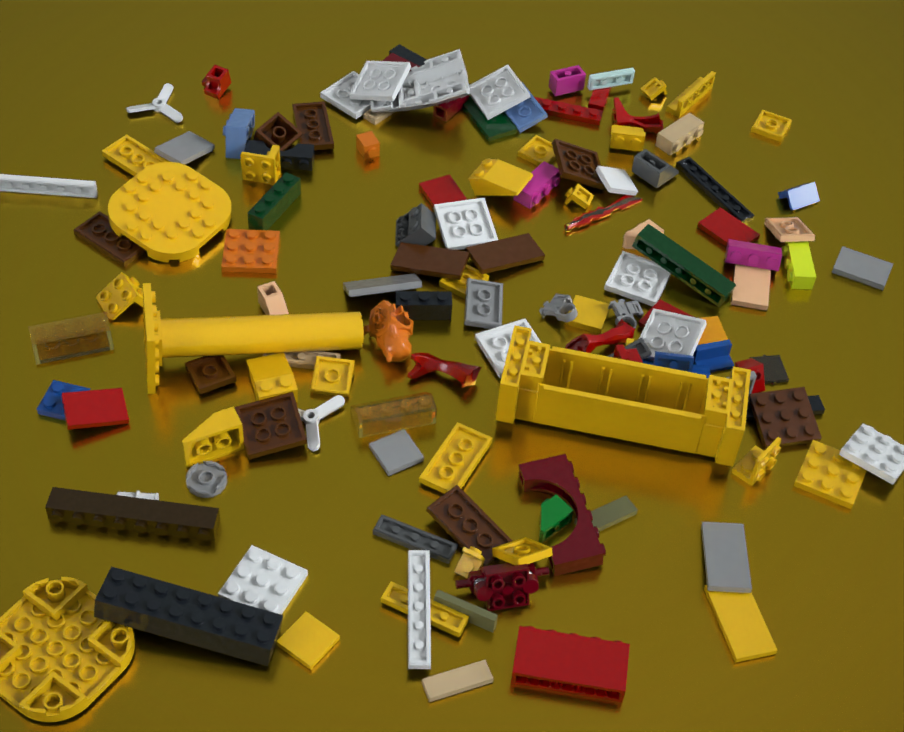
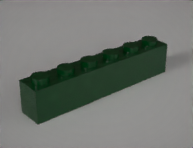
[632,224,736,308]

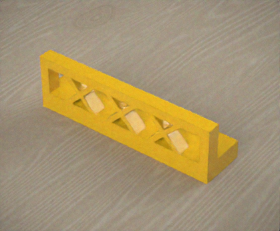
[666,71,716,118]

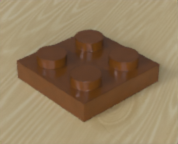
[185,355,236,394]

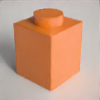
[356,131,380,160]

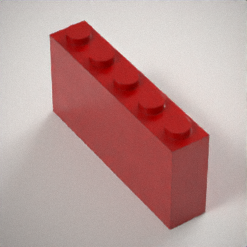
[511,626,630,702]

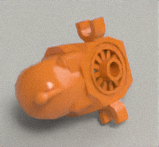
[363,300,414,362]

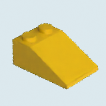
[468,158,533,196]
[246,353,298,402]
[182,407,244,468]

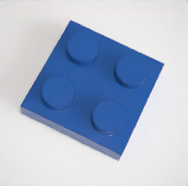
[37,380,90,421]

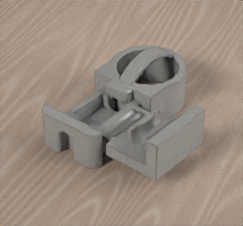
[539,294,578,322]
[608,299,644,329]

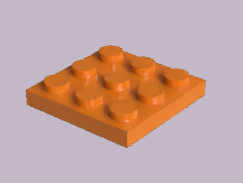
[221,229,280,274]

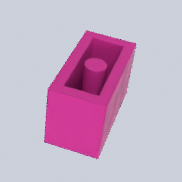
[549,65,586,96]

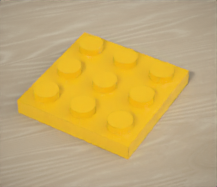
[794,440,867,509]

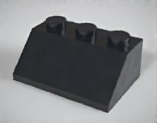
[395,291,452,320]

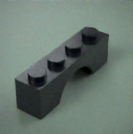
[244,140,315,171]

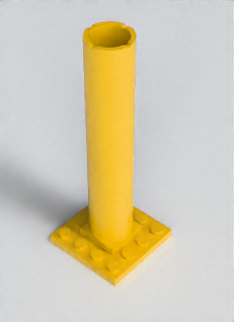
[143,283,364,394]

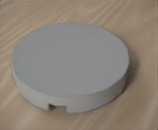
[186,461,227,498]

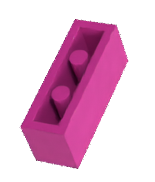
[513,161,561,209]
[725,239,782,271]

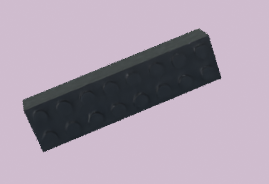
[94,566,283,666]

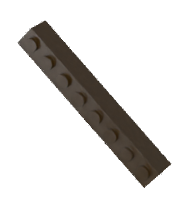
[45,487,220,541]

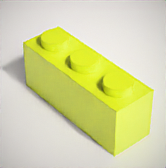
[782,241,816,290]

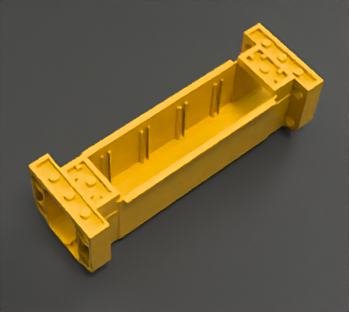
[496,325,751,467]

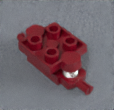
[455,563,549,611]

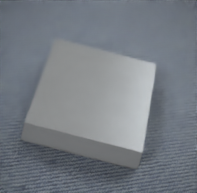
[154,131,215,165]
[832,246,893,290]
[464,278,503,329]

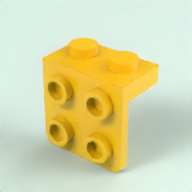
[610,125,646,151]
[96,272,143,320]

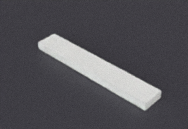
[0,174,98,198]
[408,550,431,669]

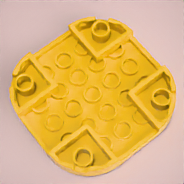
[108,162,232,263]
[0,577,135,722]

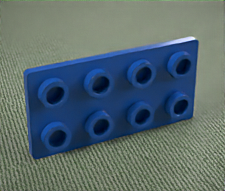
[642,351,710,378]

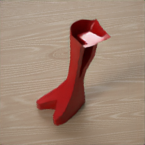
[612,97,664,134]
[565,318,635,353]
[407,353,482,388]

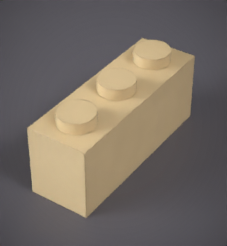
[655,113,704,155]

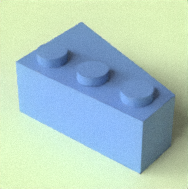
[223,108,255,159]

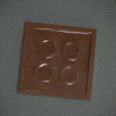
[552,139,605,190]
[748,387,822,449]
[235,392,308,460]

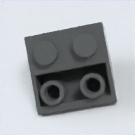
[632,149,679,188]
[395,203,436,247]

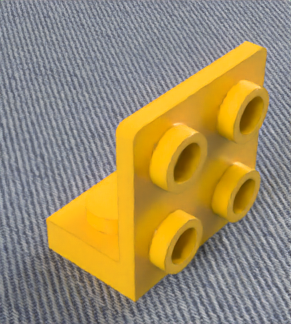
[240,145,281,185]
[731,437,782,486]

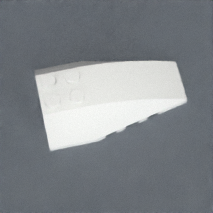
[370,49,470,112]

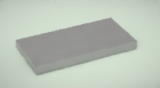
[343,273,422,297]
[701,522,752,593]

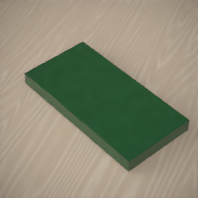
[463,96,518,141]

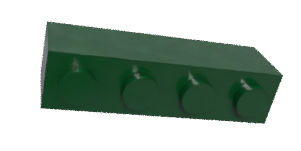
[248,172,301,230]

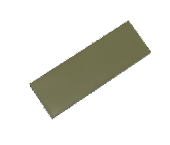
[574,496,638,531]
[434,590,498,633]

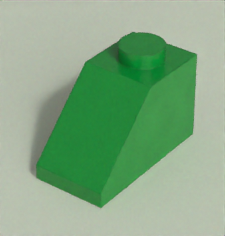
[539,494,574,543]

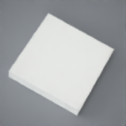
[595,166,638,196]

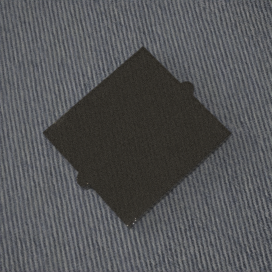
[750,355,789,385]

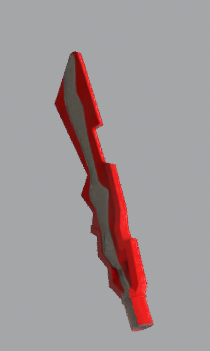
[564,195,643,231]

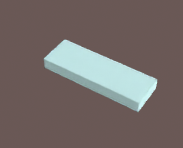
[587,68,635,91]

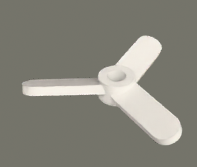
[126,83,183,123]
[298,395,345,452]

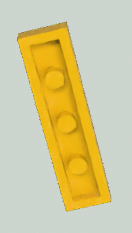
[381,581,469,637]

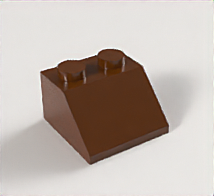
[253,112,303,151]

